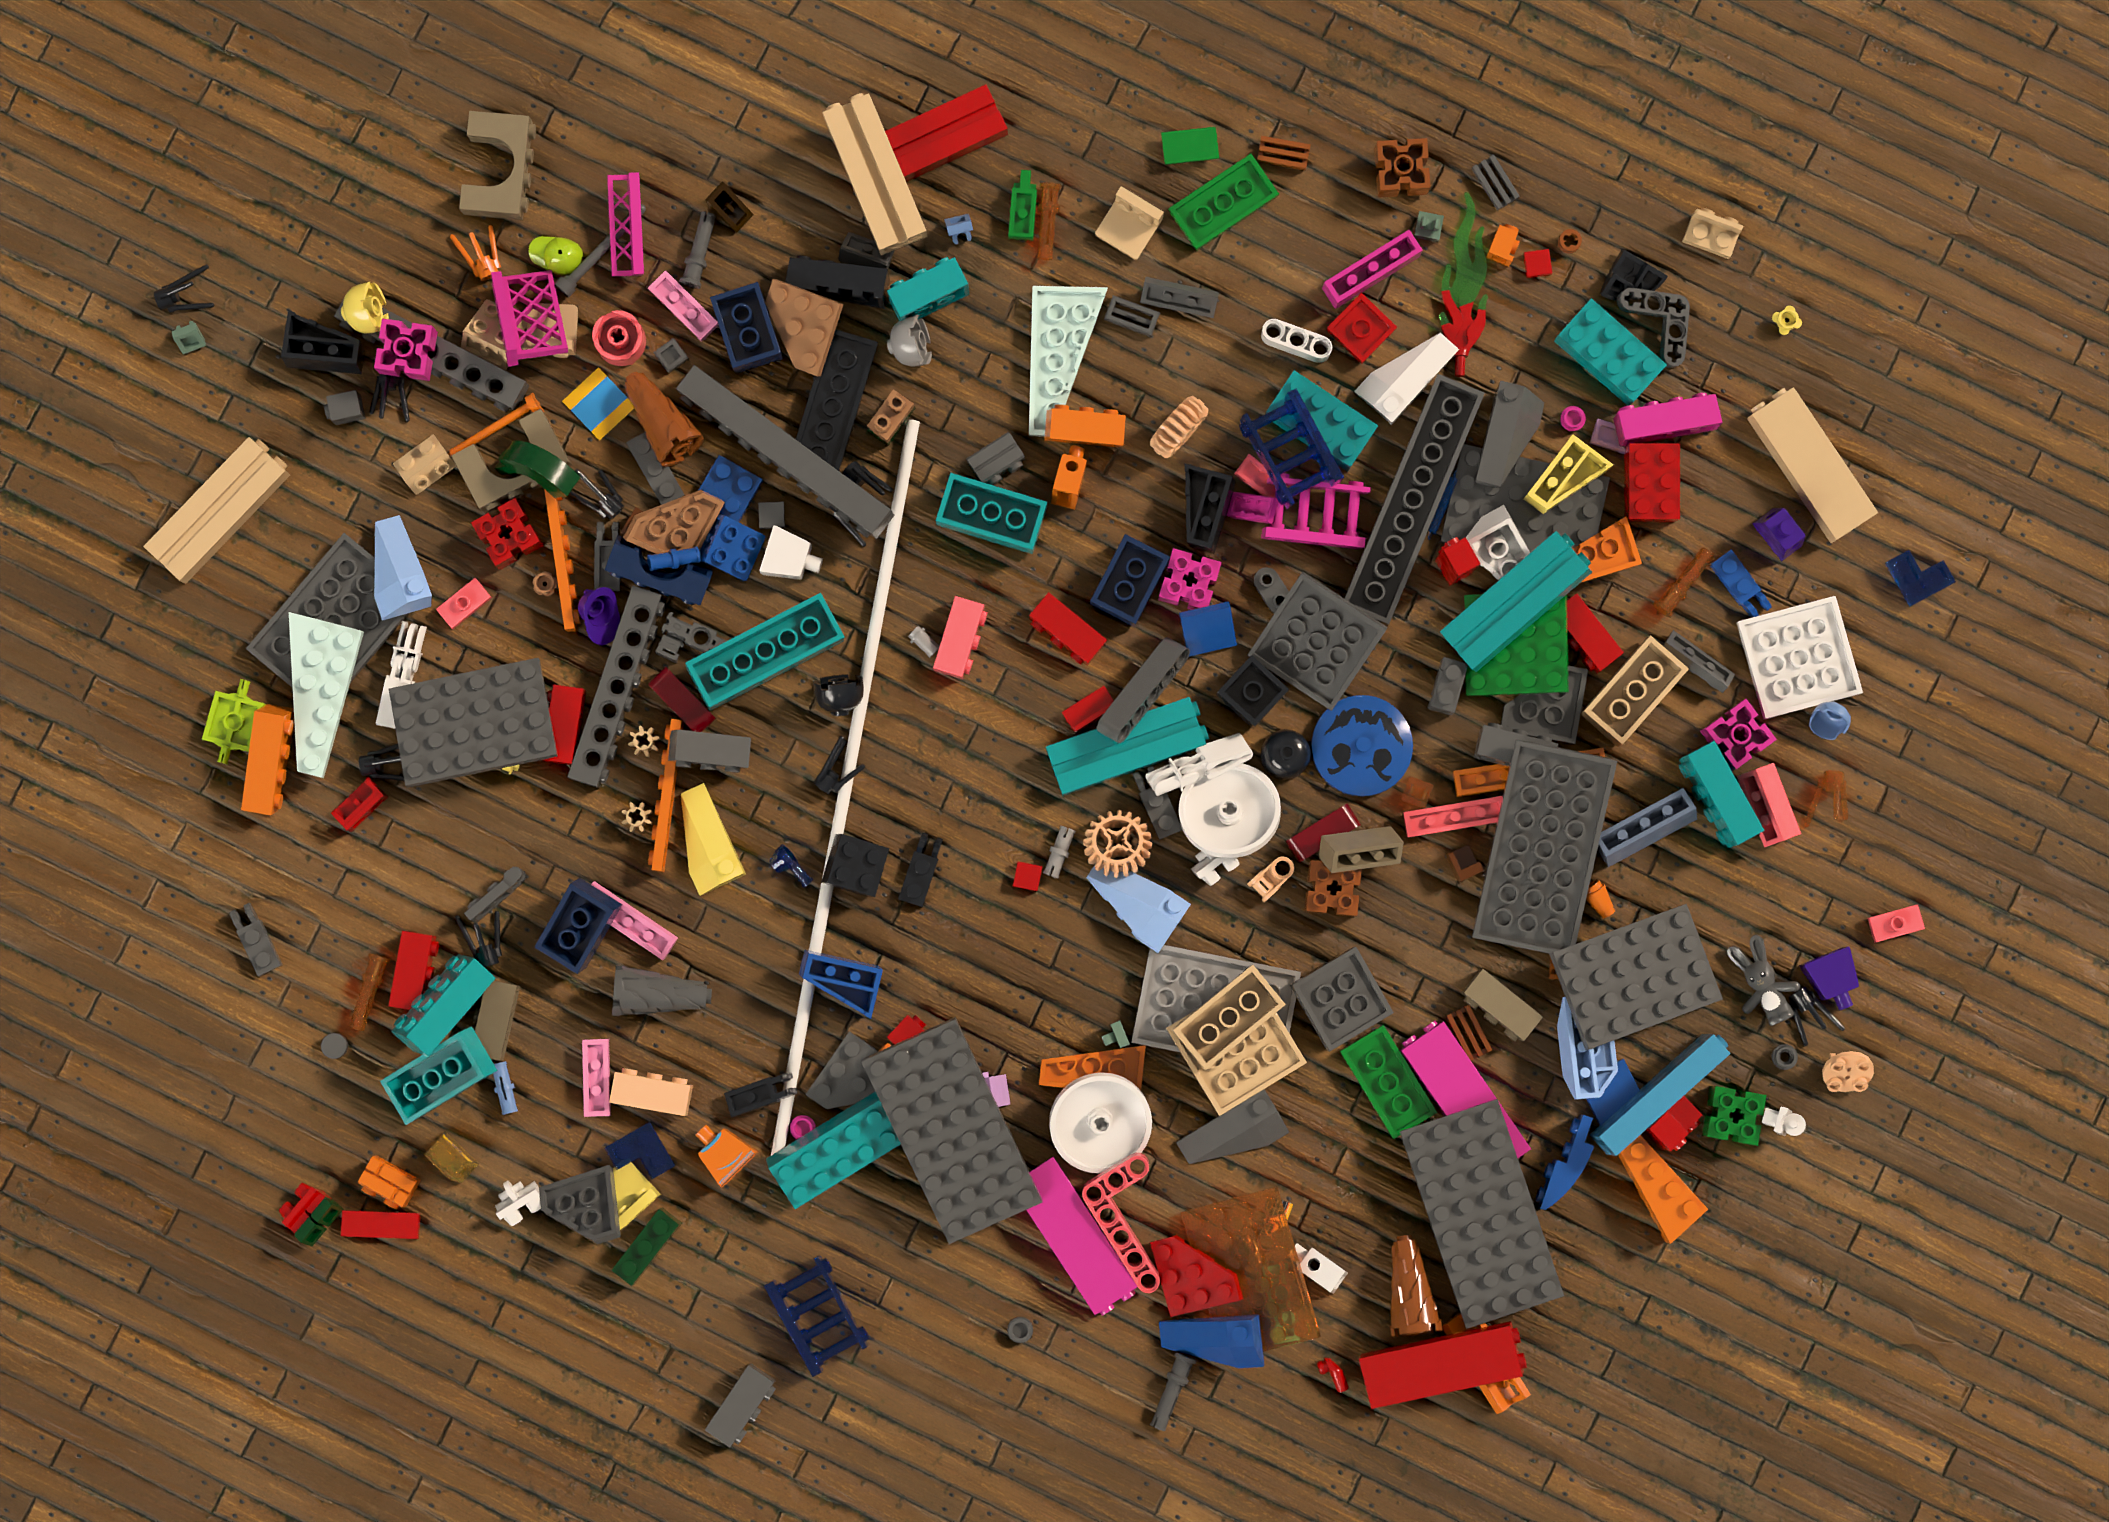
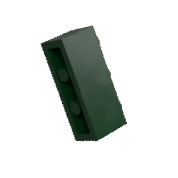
[611,1207,682,1286]

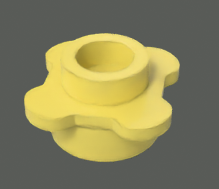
[1772,306,1802,335]

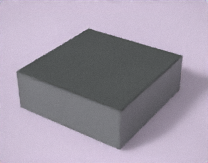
[653,338,689,374]
[758,502,785,529]

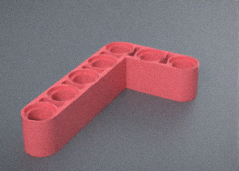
[1082,1152,1160,1293]

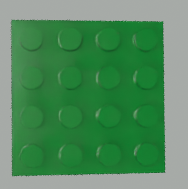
[1464,594,1569,696]

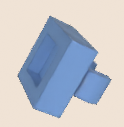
[944,213,973,244]

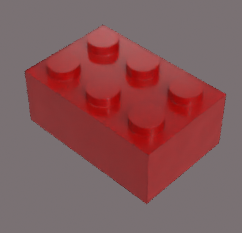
[1624,443,1680,522]

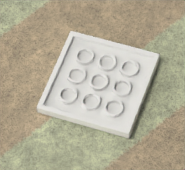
[1736,596,1863,719]

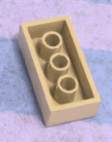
[1580,635,1689,747]
[1172,965,1286,1070]

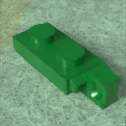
[1008,170,1037,241]

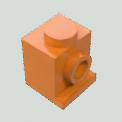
[1486,224,1520,267]

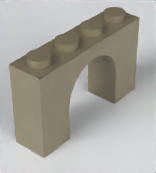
[459,111,536,220]
[451,409,572,513]

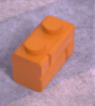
[358,1155,421,1209]

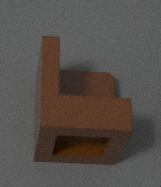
[1446,845,1484,882]

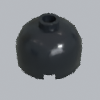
[813,674,864,716]
[1260,729,1311,780]

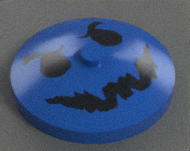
[1311,695,1413,797]

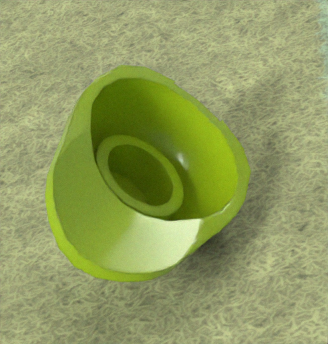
[529,236,583,276]

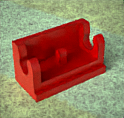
[331,777,388,832]

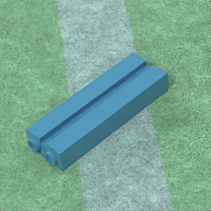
[1590,1034,1731,1156]

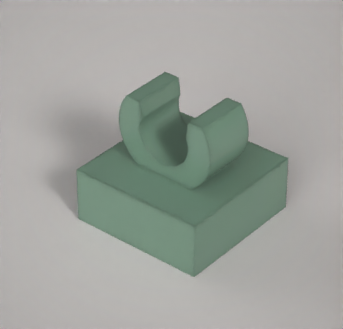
[1414,211,1444,242]
[172,321,206,354]
[1101,1021,1130,1048]

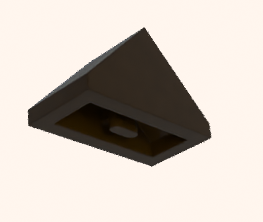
[705,181,754,233]

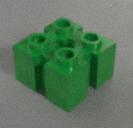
[1702,1086,1766,1146]

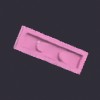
[648,270,719,342]
[582,1039,611,1117]

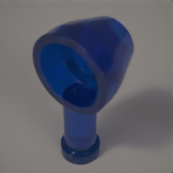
[769,844,814,887]

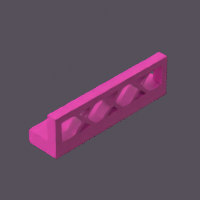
[607,172,644,277]

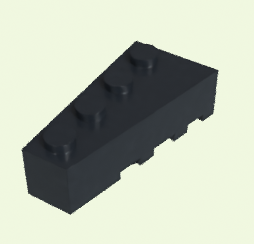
[785,255,890,309]

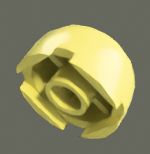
[341,282,388,334]

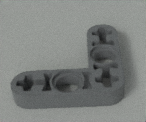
[1616,288,1690,368]

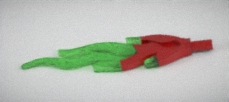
[1439,192,1488,377]

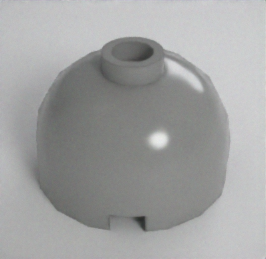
[887,315,932,367]

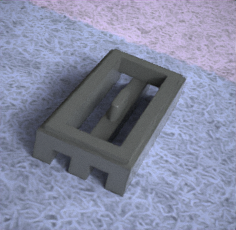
[1472,154,1520,211]
[1104,295,1160,337]

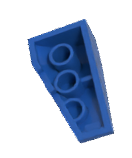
[1159,1315,1265,1368]

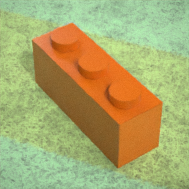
[1044,405,1126,448]

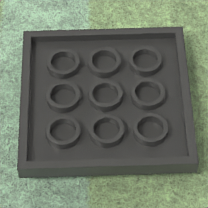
[1248,572,1388,710]

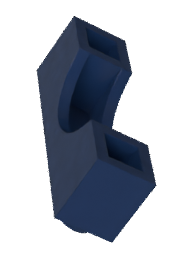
[605,535,713,605]

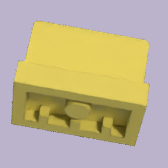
[613,1158,661,1230]

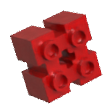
[471,498,544,570]

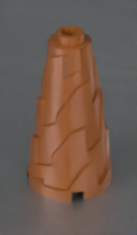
[624,372,704,467]
[1390,1235,1442,1337]

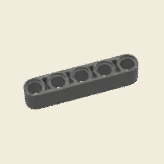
[1097,637,1190,743]

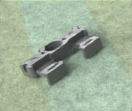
[656,612,726,663]

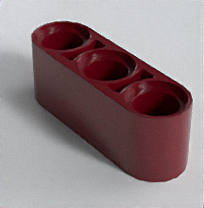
[648,667,716,732]
[1286,803,1361,863]

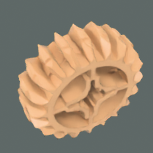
[1150,396,1208,458]
[1083,810,1152,878]

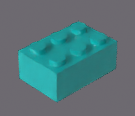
[887,257,970,321]

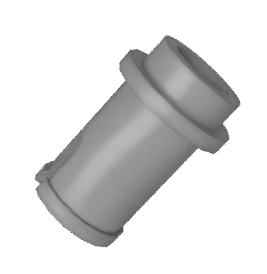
[908,626,940,658]

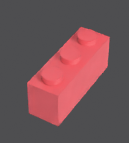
[933,596,988,679]
[1737,763,1801,848]

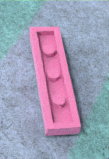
[591,881,678,960]

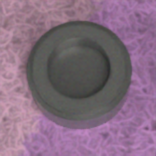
[321,1033,348,1059]
[1007,1317,1033,1343]

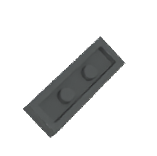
[1140,277,1219,318]
[626,432,685,505]
[1663,630,1735,693]

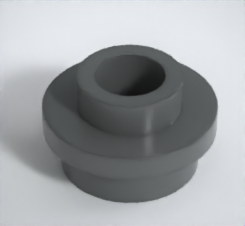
[1772,1044,1798,1070]

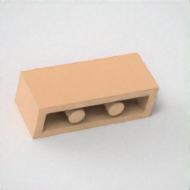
[609,1068,693,1116]

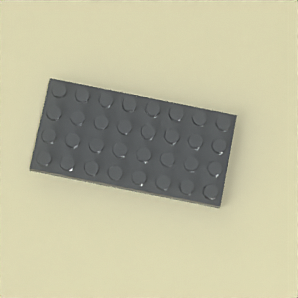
[1472,739,1617,954]
[861,1017,1043,1244]
[1399,1099,1564,1329]

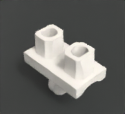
[1191,851,1239,886]
[1762,1107,1806,1136]
[495,1180,541,1226]

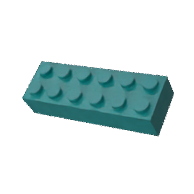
[685,593,845,711]
[766,1091,901,1209]

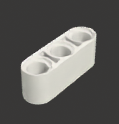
[1261,319,1332,363]

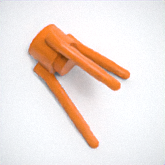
[450,225,501,281]

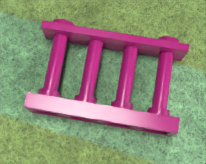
[1261,473,1371,550]

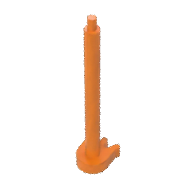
[448,393,545,457]

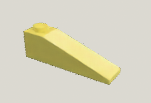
[681,783,746,896]

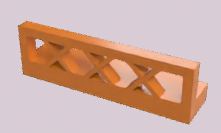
[1442,1313,1531,1414]

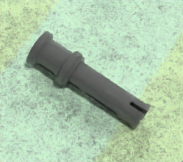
[679,211,717,289]
[1150,1351,1197,1431]

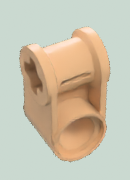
[1247,857,1294,903]

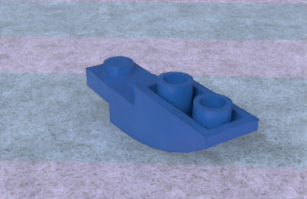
[1535,1114,1594,1210]

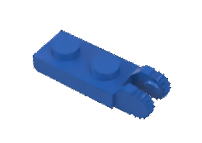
[1710,549,1772,618]

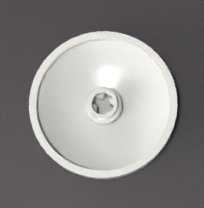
[1179,763,1281,858]
[1049,1073,1152,1173]

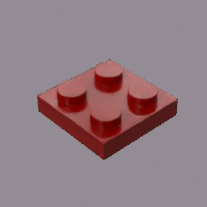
[1326,292,1397,364]

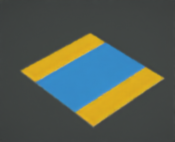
[562,367,634,441]

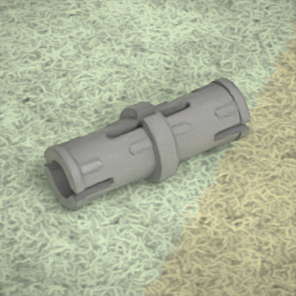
[1043,826,1076,879]

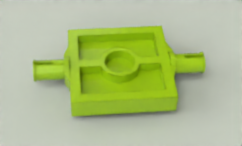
[202,679,266,765]

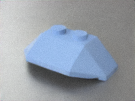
[1557,997,1618,1099]

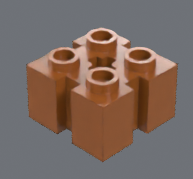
[1374,138,1430,198]
[1304,860,1362,917]

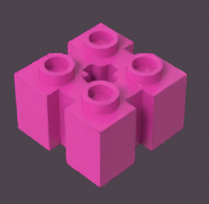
[374,318,438,381]
[1158,548,1222,610]
[1700,699,1777,771]

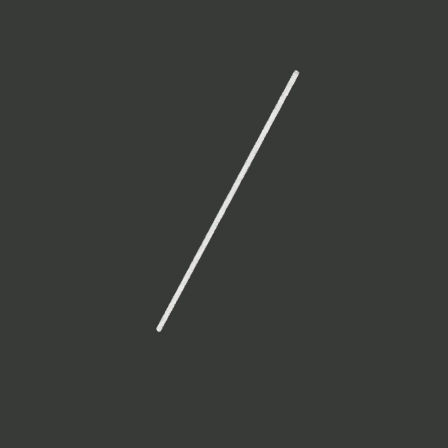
[771,419,920,1155]

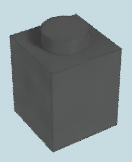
[324,390,366,425]

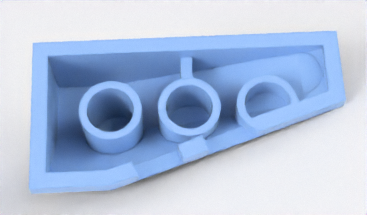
[374,515,432,621]
[1086,864,1191,953]

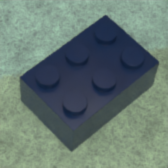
[710,282,783,374]
[1090,534,1170,628]
[535,878,622,974]

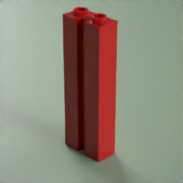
[885,84,1008,182]
[1359,1321,1527,1409]

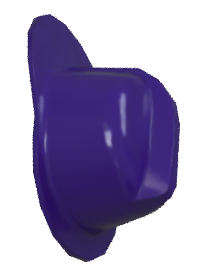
[578,587,620,645]

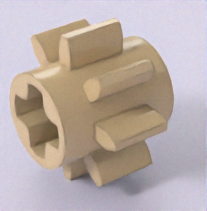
[628,726,660,757]
[622,802,653,833]

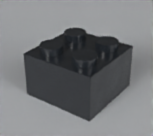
[1216,655,1289,729]
[821,834,889,897]

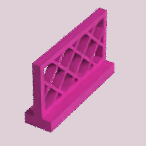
[491,270,568,366]

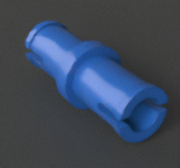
[647,546,701,571]

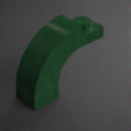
[495,441,581,498]

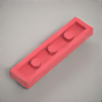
[1402,796,1503,838]

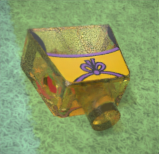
[424,1131,479,1183]

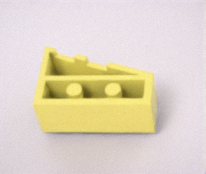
[1524,435,1613,514]

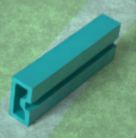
[1440,531,1592,672]
[1046,697,1209,796]

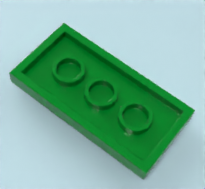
[1168,154,1279,251]
[1340,1025,1437,1139]

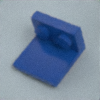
[699,514,765,581]

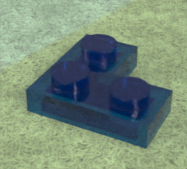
[1885,550,1956,607]
[604,1122,675,1180]

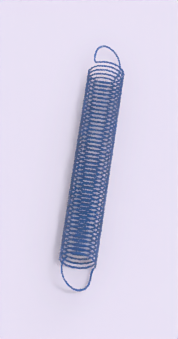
[1428,470,1458,540]

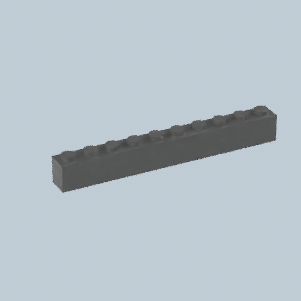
[676,365,895,539]

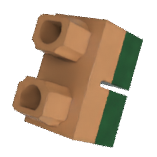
[867,389,916,446]

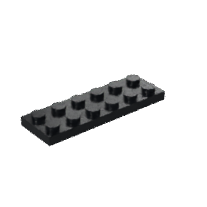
[796,330,879,472]

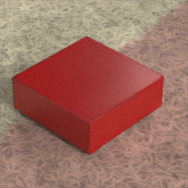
[1523,249,1553,278]
[1013,862,1043,891]

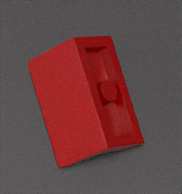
[1062,686,1114,734]

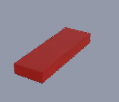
[341,1210,420,1239]

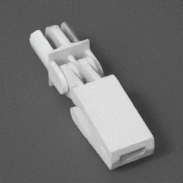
[376,621,427,729]
[1145,733,1253,796]

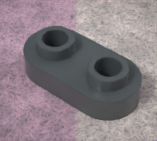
[1254,567,1289,614]

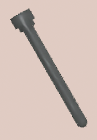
[554,204,646,298]

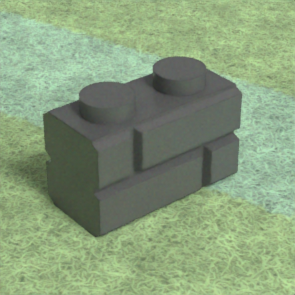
[966,432,1025,486]
[1427,657,1468,715]

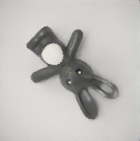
[1727,935,1800,1026]

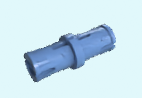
[493,1061,518,1115]

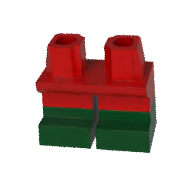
[279,1183,343,1246]

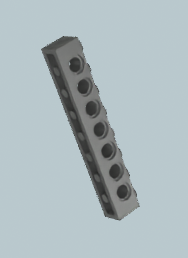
[334,290,529,413]
[568,585,666,788]

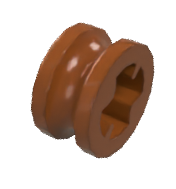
[1558,229,1582,254]

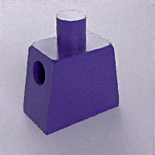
[1752,508,1806,562]
[1799,946,1859,1010]

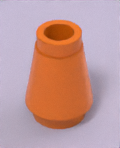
[1586,879,1615,919]

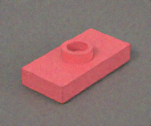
[1233,454,1287,498]
[436,578,492,629]
[1867,904,1925,943]

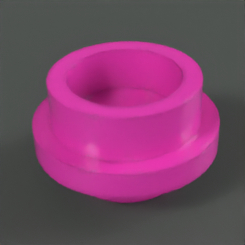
[1560,406,1586,431]
[790,1115,816,1139]

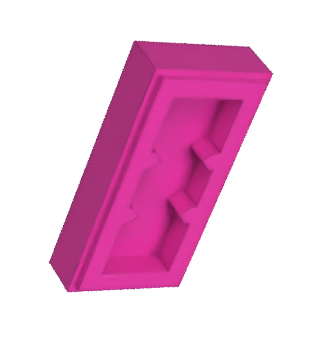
[1227,492,1278,524]

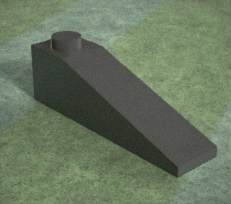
[1475,380,1544,488]
[1176,1089,1289,1164]

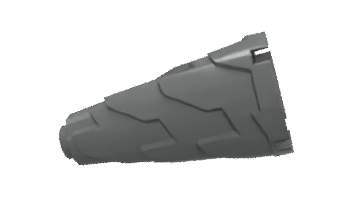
[612,965,712,1016]

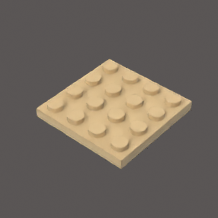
[1166,1009,1307,1116]

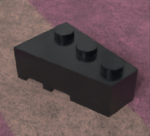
[281,310,365,375]

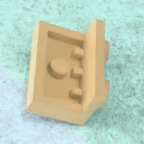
[393,434,456,495]

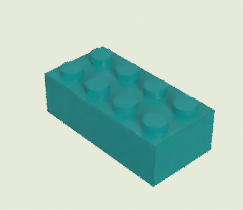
[1554,298,1667,406]
[1265,370,1378,472]
[936,473,1047,554]
[1679,741,1765,848]
[391,954,496,1056]
[380,1026,498,1125]

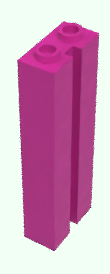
[1399,1020,1531,1158]
[1027,1156,1138,1316]

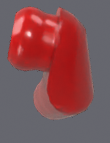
[1317,1358,1349,1392]

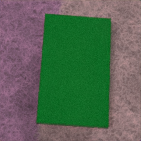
[1161,127,1219,165]

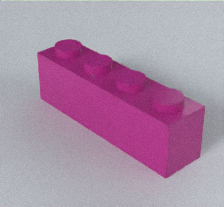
[1322,230,1423,309]
[1613,392,1723,447]

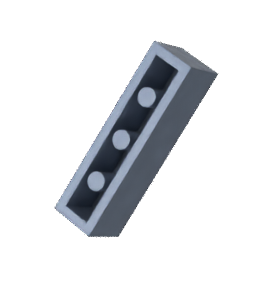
[1597,788,1697,867]

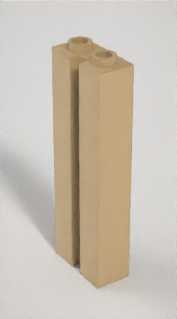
[822,93,927,255]
[1747,387,1878,543]
[143,437,290,584]

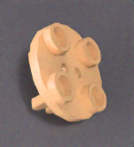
[1822,1051,1874,1092]

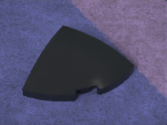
[1599,248,1668,301]

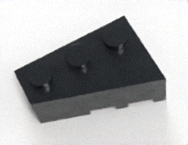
[1184,463,1236,554]

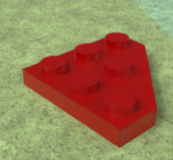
[1150,1235,1243,1317]

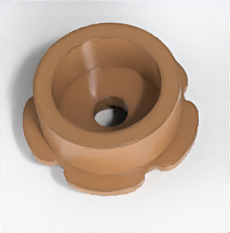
[533,571,558,596]

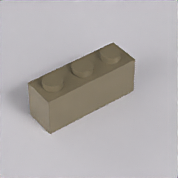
[1319,826,1404,873]
[1461,969,1543,1042]
[473,980,520,1061]

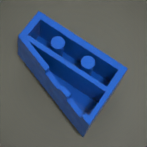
[799,950,883,1019]

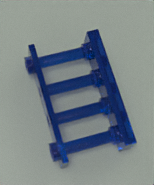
[1239,388,1344,509]
[764,1255,870,1377]

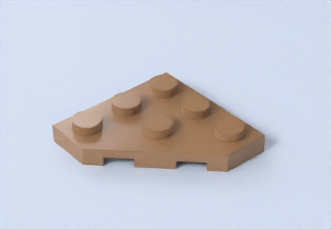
[765,279,844,376]
[623,490,725,566]

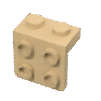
[521,303,578,358]

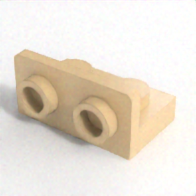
[1682,208,1743,259]

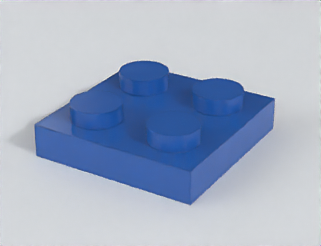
[698,455,763,522]

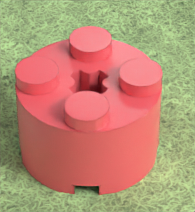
[592,310,646,366]

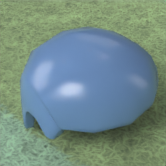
[1809,702,1851,740]

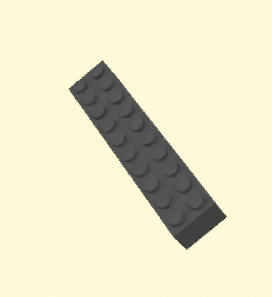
[1344,374,1485,627]

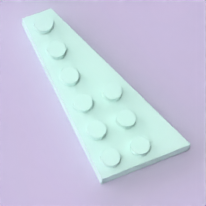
[1029,286,1108,437]
[289,612,364,778]

